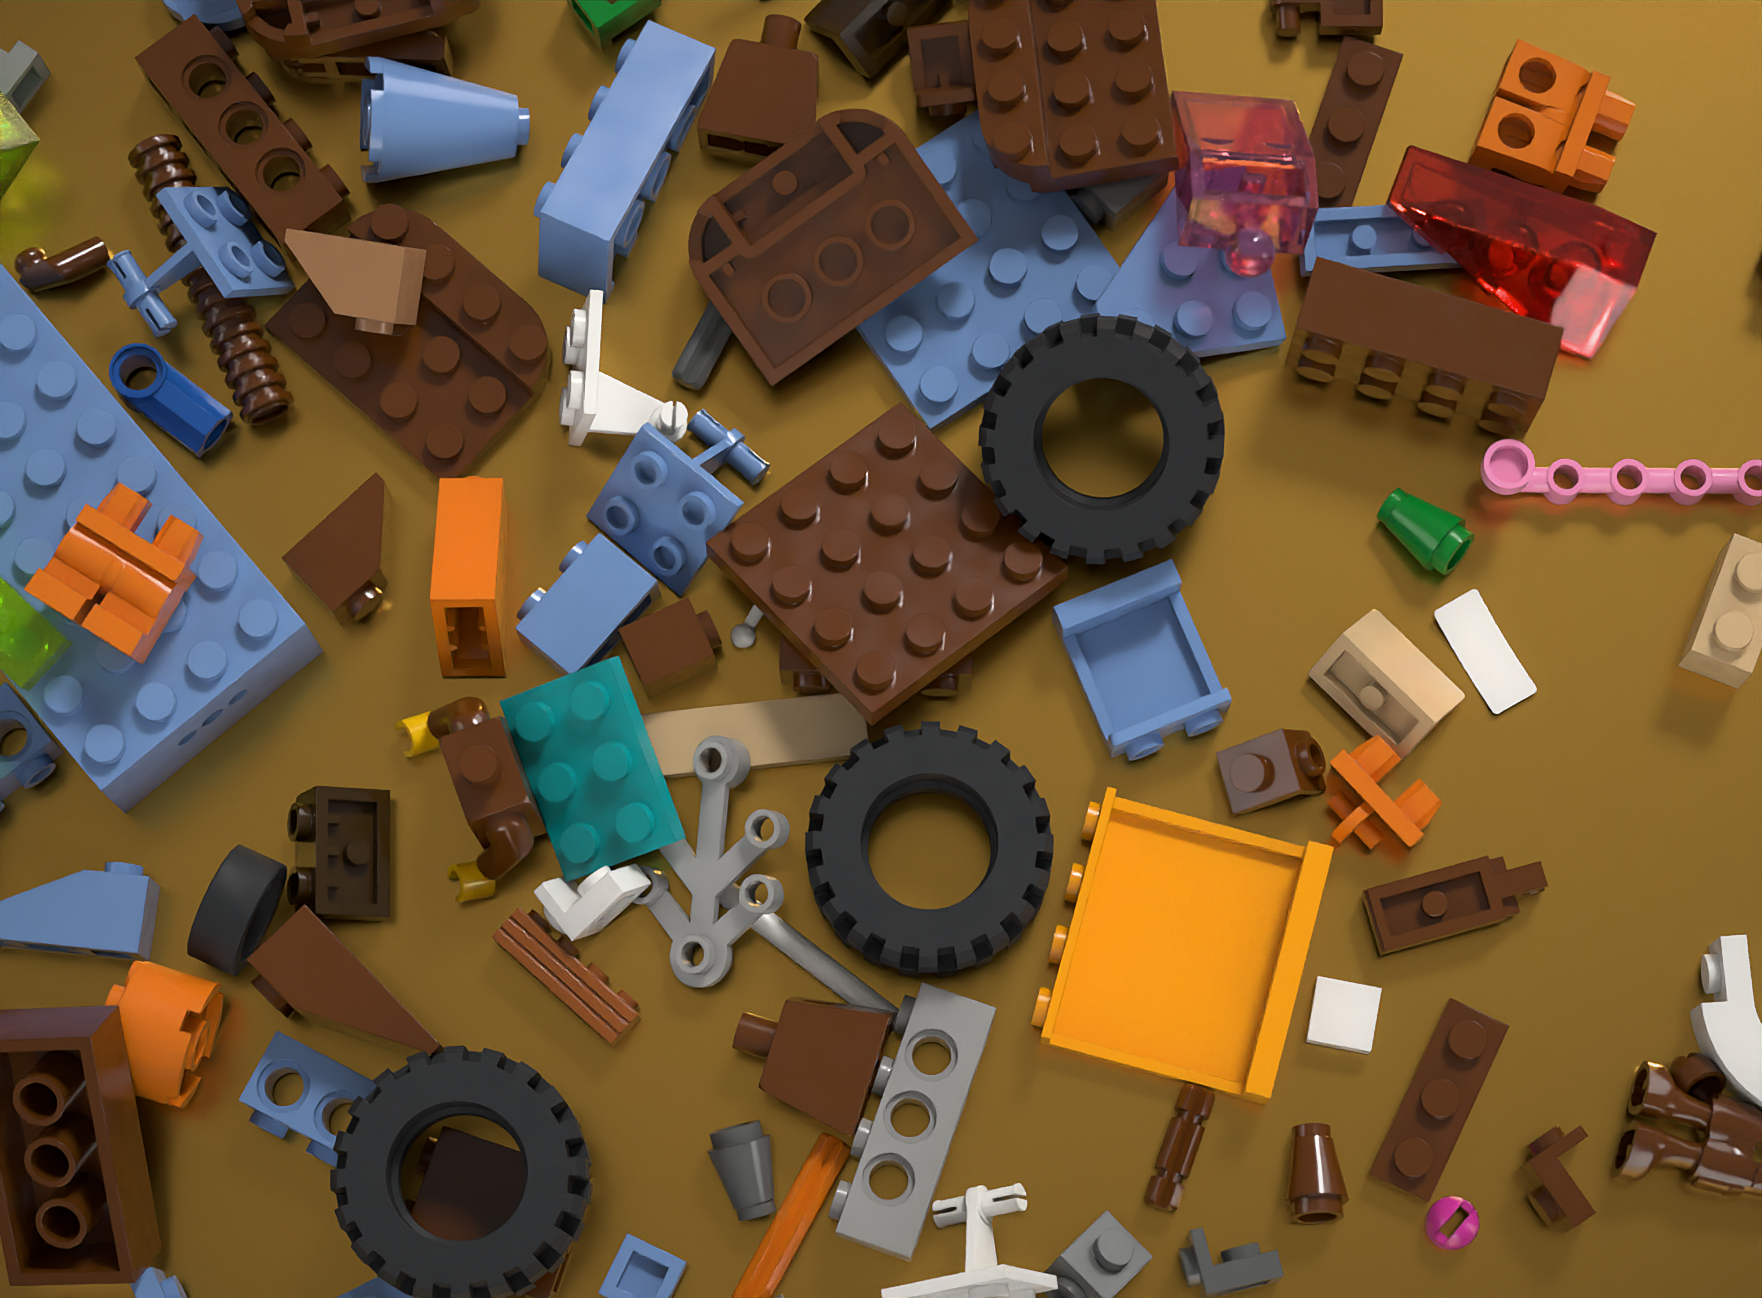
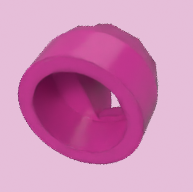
[1425,1196,1479,1250]

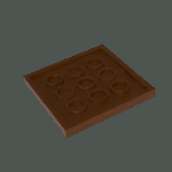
[706,402,1068,726]

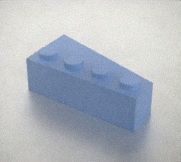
[533,20,716,305]

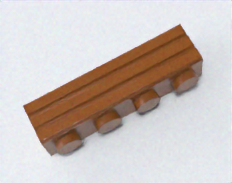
[491,907,641,1049]

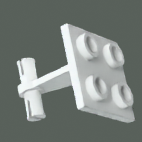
[559,290,688,446]
[881,1183,1058,1298]

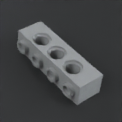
[828,982,996,1262]

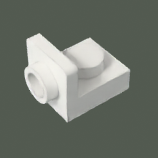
[534,863,651,941]

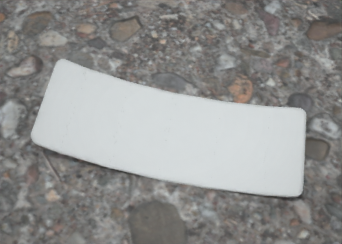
[1434,589,1537,714]

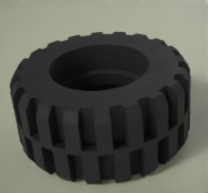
[978,313,1225,564]
[805,721,1054,978]
[330,1046,593,1298]

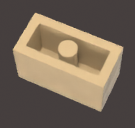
[1678,533,1762,689]

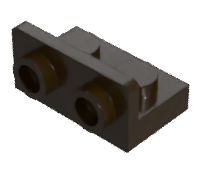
[287,786,390,921]

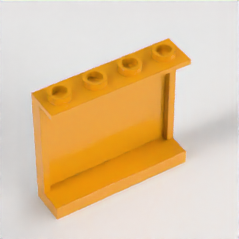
[1031,787,1334,1105]

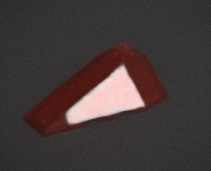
[1386,145,1657,361]

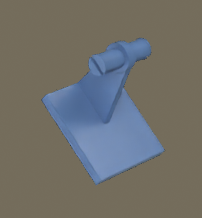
[107,187,296,337]
[586,408,771,596]

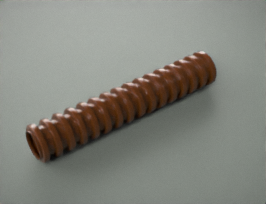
[128,134,295,425]

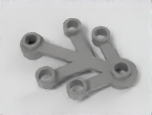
[632,735,790,988]

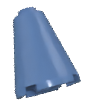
[359,56,530,183]

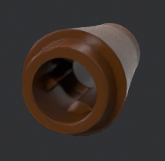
[1283,1123,1349,1224]

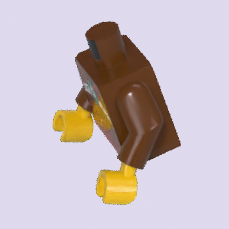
[395,696,547,902]

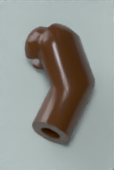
[14,237,110,292]

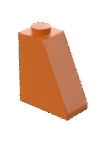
[430,476,508,677]

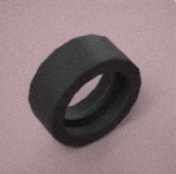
[187,844,287,976]

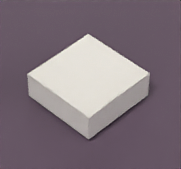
[1305,976,1382,1054]

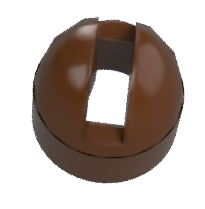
[1668,1052,1726,1102]

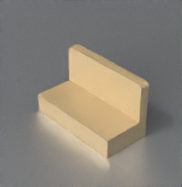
[1307,609,1465,761]

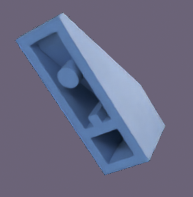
[0,862,160,962]

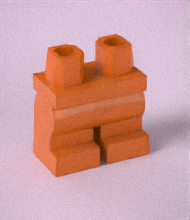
[1466,39,1636,196]
[24,482,204,665]

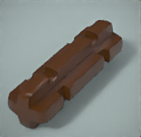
[1144,1084,1215,1212]

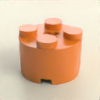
[105,960,224,1109]

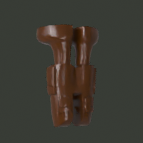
[1612,1061,1762,1197]

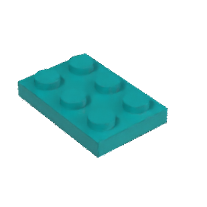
[499,656,686,882]

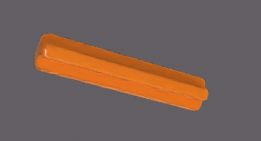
[732,1133,851,1298]

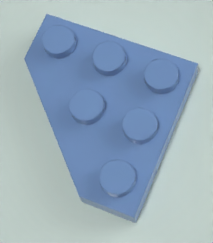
[1089,161,1287,358]

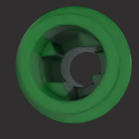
[1377,488,1475,575]

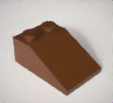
[247,904,444,1056]

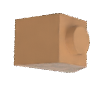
[284,228,427,335]

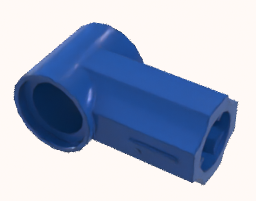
[109,343,233,458]

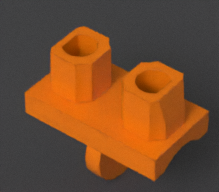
[1327,735,1443,851]

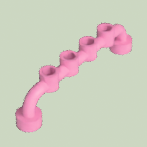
[1480,439,1762,506]

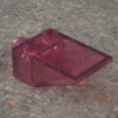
[1171,90,1319,278]

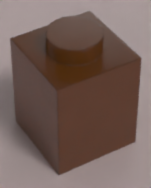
[618,597,723,699]

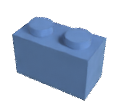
[515,533,661,676]

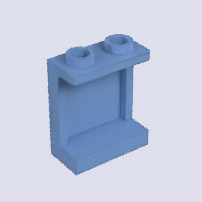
[1052,559,1232,760]

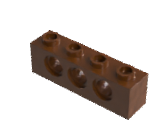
[135,14,351,263]

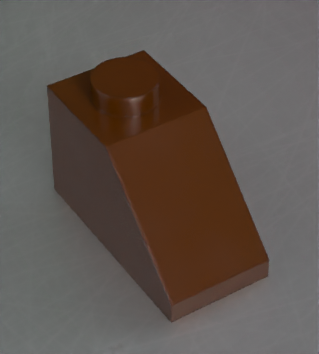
[282,472,392,626]

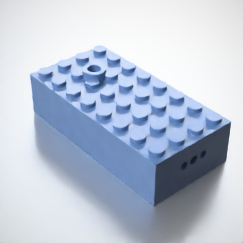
[0,263,323,813]

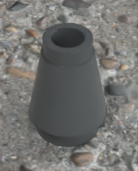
[707,1120,777,1221]

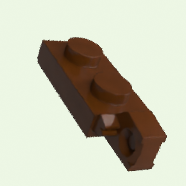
[1362,855,1548,955]

